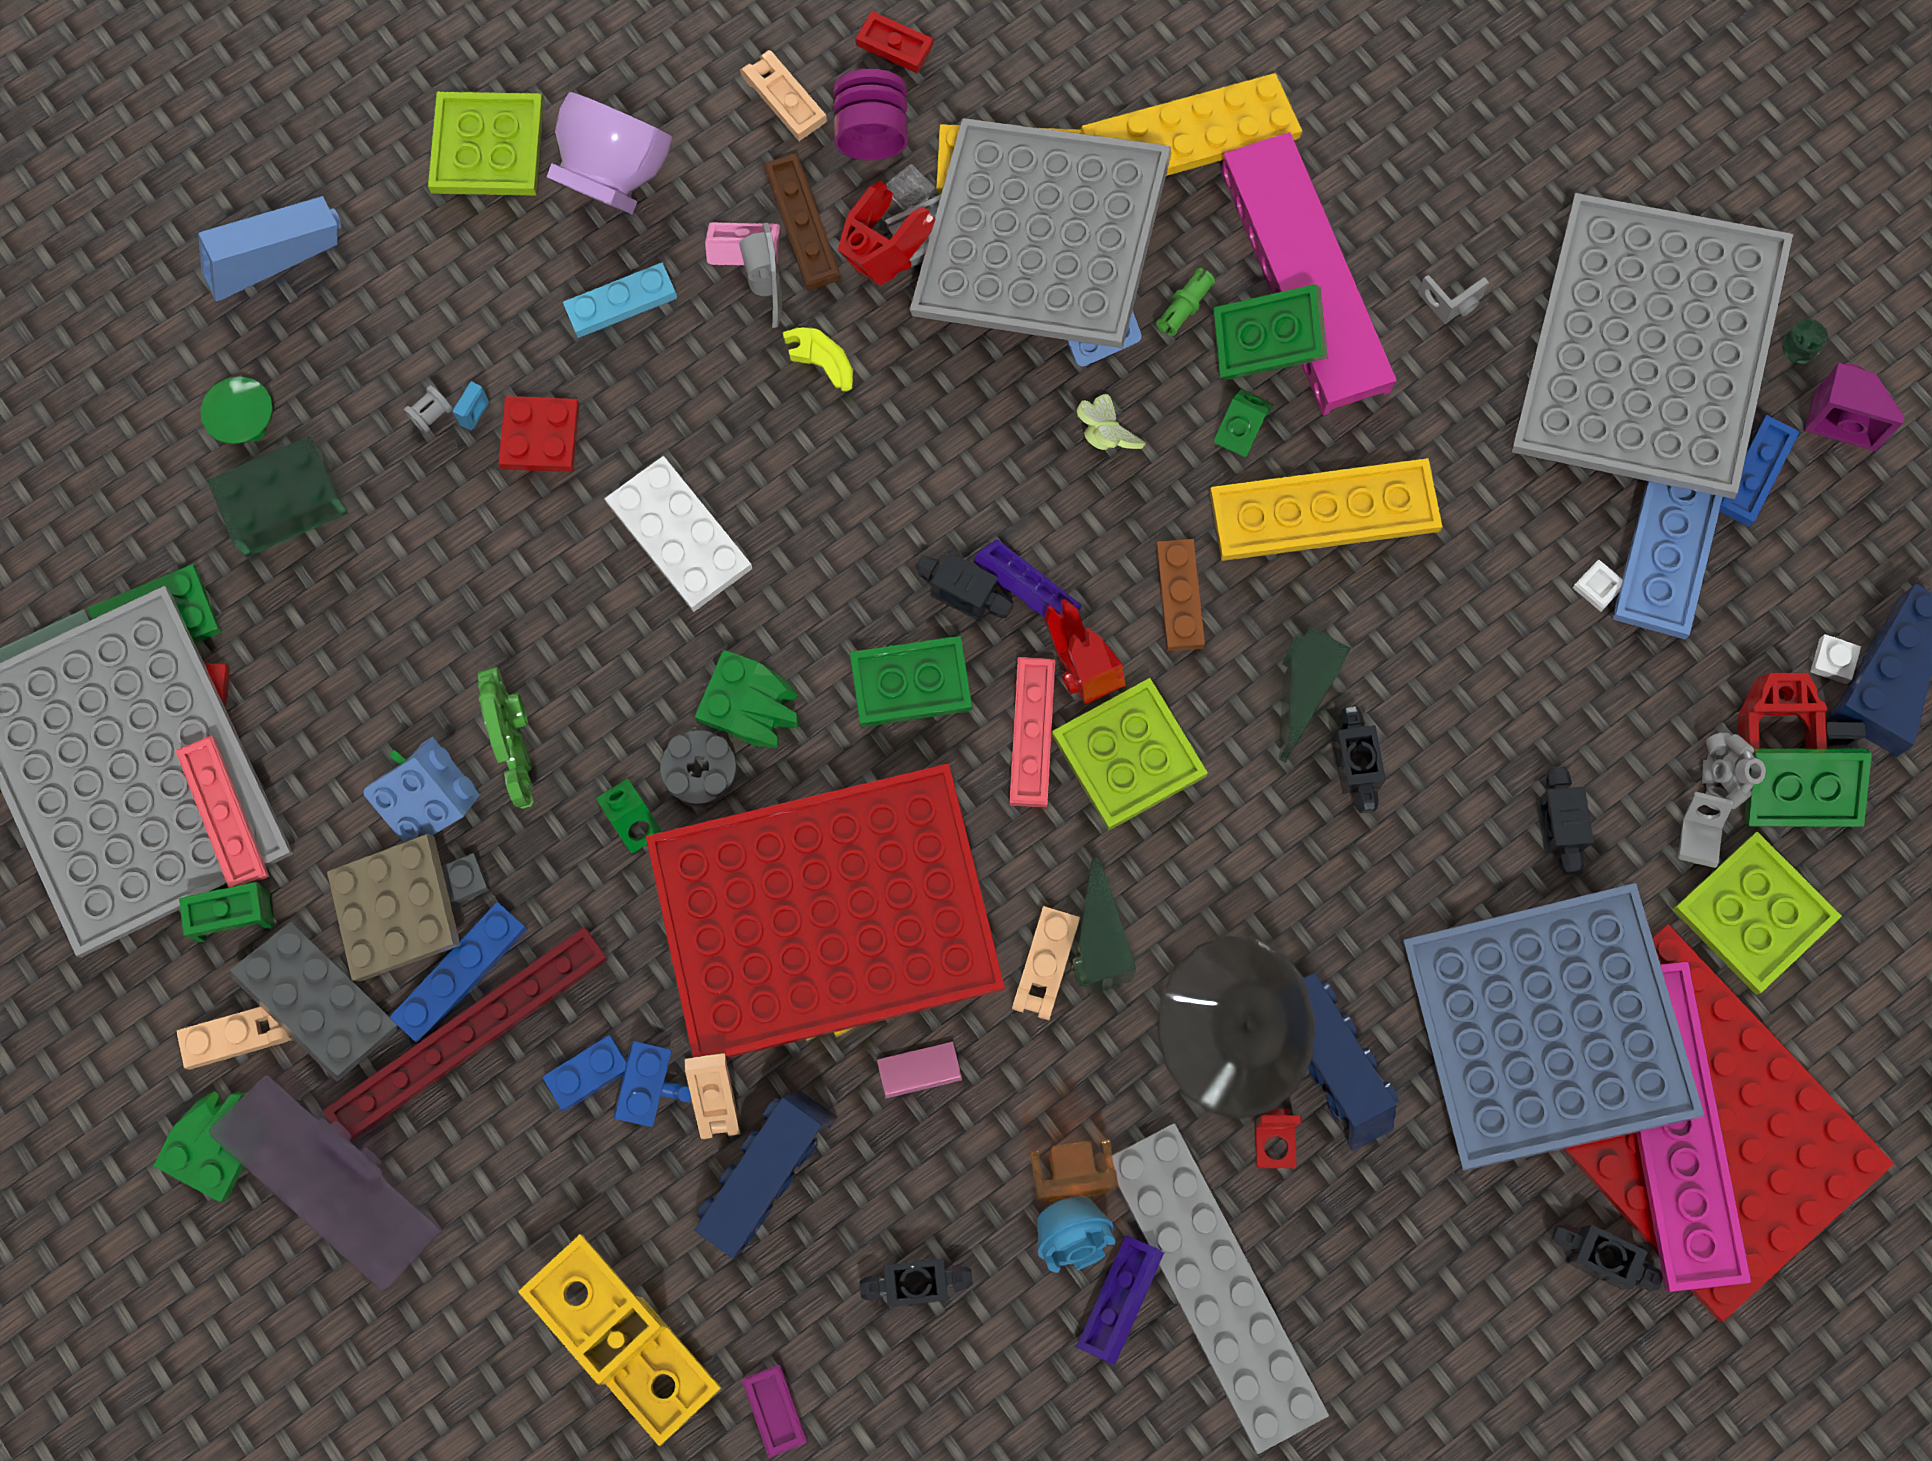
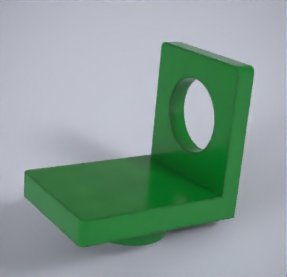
[1214,389,1274,457]
[596,779,663,854]

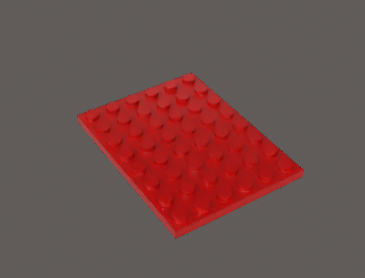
[646,763,1005,1059]
[1562,924,1894,1322]

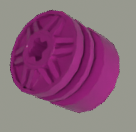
[833,69,908,161]

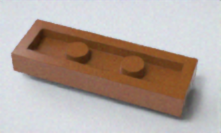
[1156,539,1205,652]

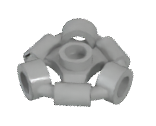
[1702,733,1766,811]

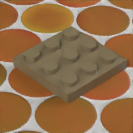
[327,834,460,982]

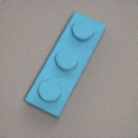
[563,263,677,338]

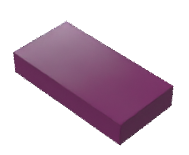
[742,1364,808,1458]

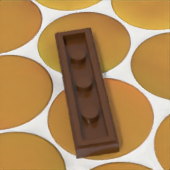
[764,153,841,291]

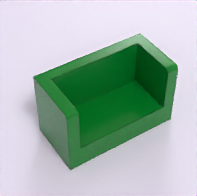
[179,882,274,943]

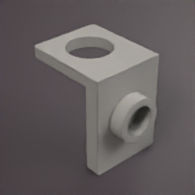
[1418,275,1489,324]
[1678,792,1733,868]

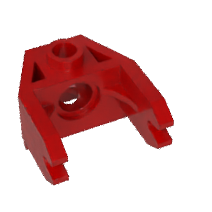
[837,181,936,286]
[1044,599,1126,705]
[1738,673,1827,749]

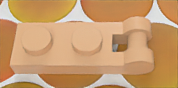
[740,50,827,141]
[1012,906,1080,1020]
[177,1007,292,1070]
[685,1053,741,1140]

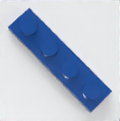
[389,902,528,1043]

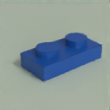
[542,1035,627,1112]

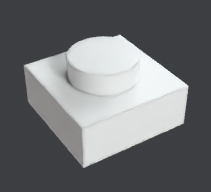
[1810,634,1861,684]

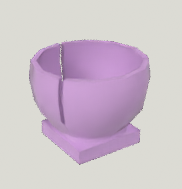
[547,92,673,214]

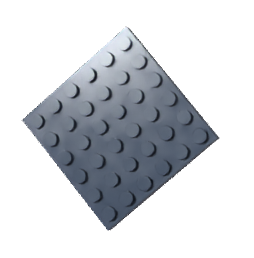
[1404,883,1705,1171]

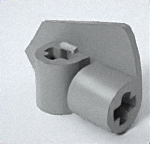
[739,222,783,328]

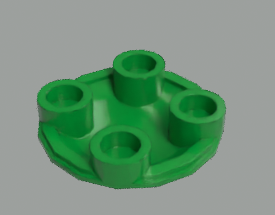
[200,376,273,444]

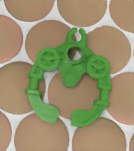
[478,667,534,809]

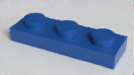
[1719,415,1800,527]

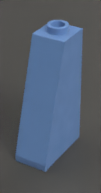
[198,196,341,301]

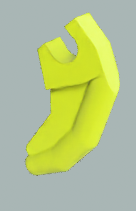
[783,328,853,391]

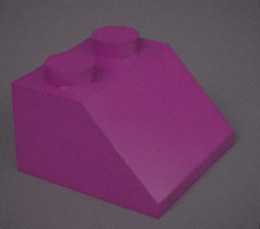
[1804,363,1904,452]

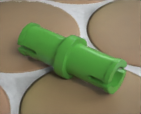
[1156,268,1215,336]

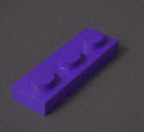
[1076,1236,1164,1366]

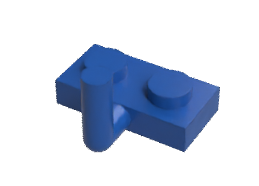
[613,1041,692,1127]

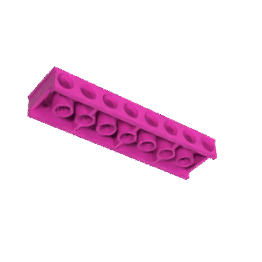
[1221,132,1397,416]

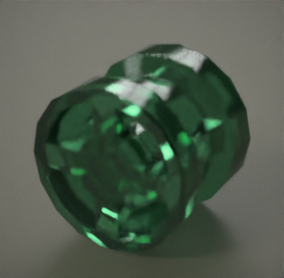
[1782,319,1828,364]

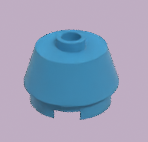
[1037,1196,1116,1273]

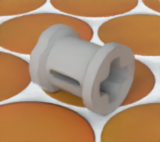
[403,385,453,434]

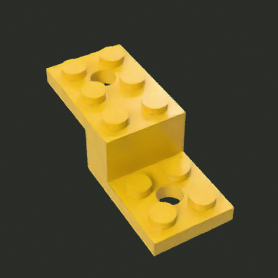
[518,1234,722,1446]

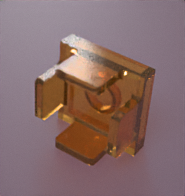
[1029,1140,1119,1204]

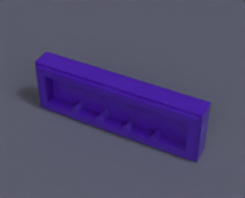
[973,539,1082,618]

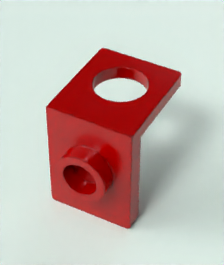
[1255,1109,1301,1168]

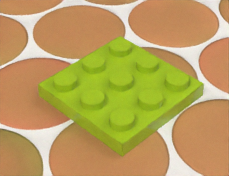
[428,92,544,196]
[1052,678,1208,831]
[1672,832,1842,995]

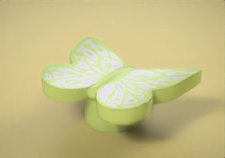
[1076,394,1146,450]

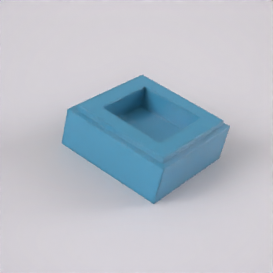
[452,381,490,431]

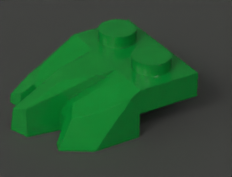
[695,650,799,748]
[153,1091,268,1203]

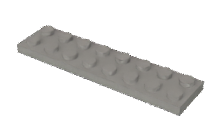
[1104,1123,1329,1454]

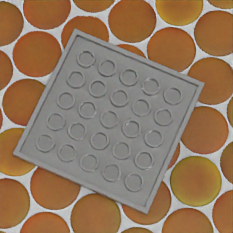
[910,118,1172,349]

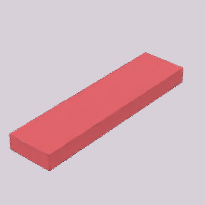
[1009,657,1055,808]
[175,736,269,888]

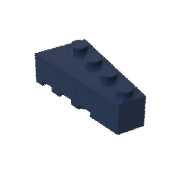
[1830,584,1932,757]
[1274,973,1399,1152]
[694,1090,838,1259]

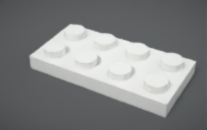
[604,456,753,612]

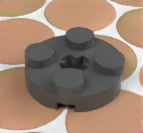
[660,730,737,807]

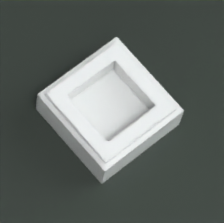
[1573,559,1623,612]

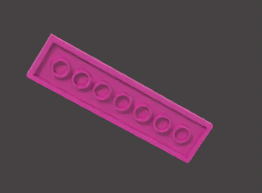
[1636,962,1751,1293]

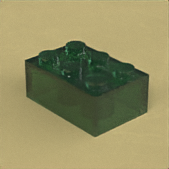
[207,435,349,558]

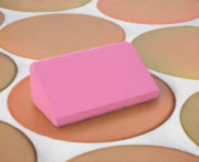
[705,222,780,265]
[877,1042,962,1098]

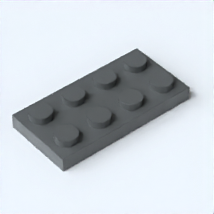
[230,922,397,1082]

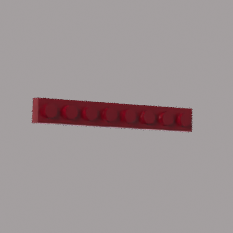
[323,927,608,1144]

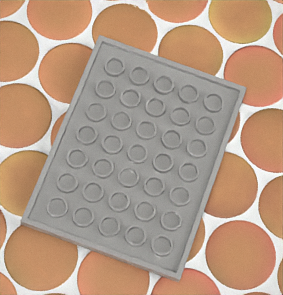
[1512,193,1793,499]
[0,586,293,957]

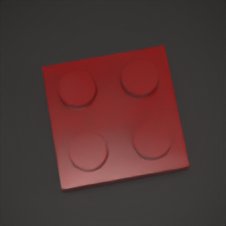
[498,396,580,472]

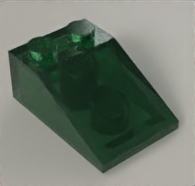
[1279,626,1351,763]
[1071,858,1136,995]

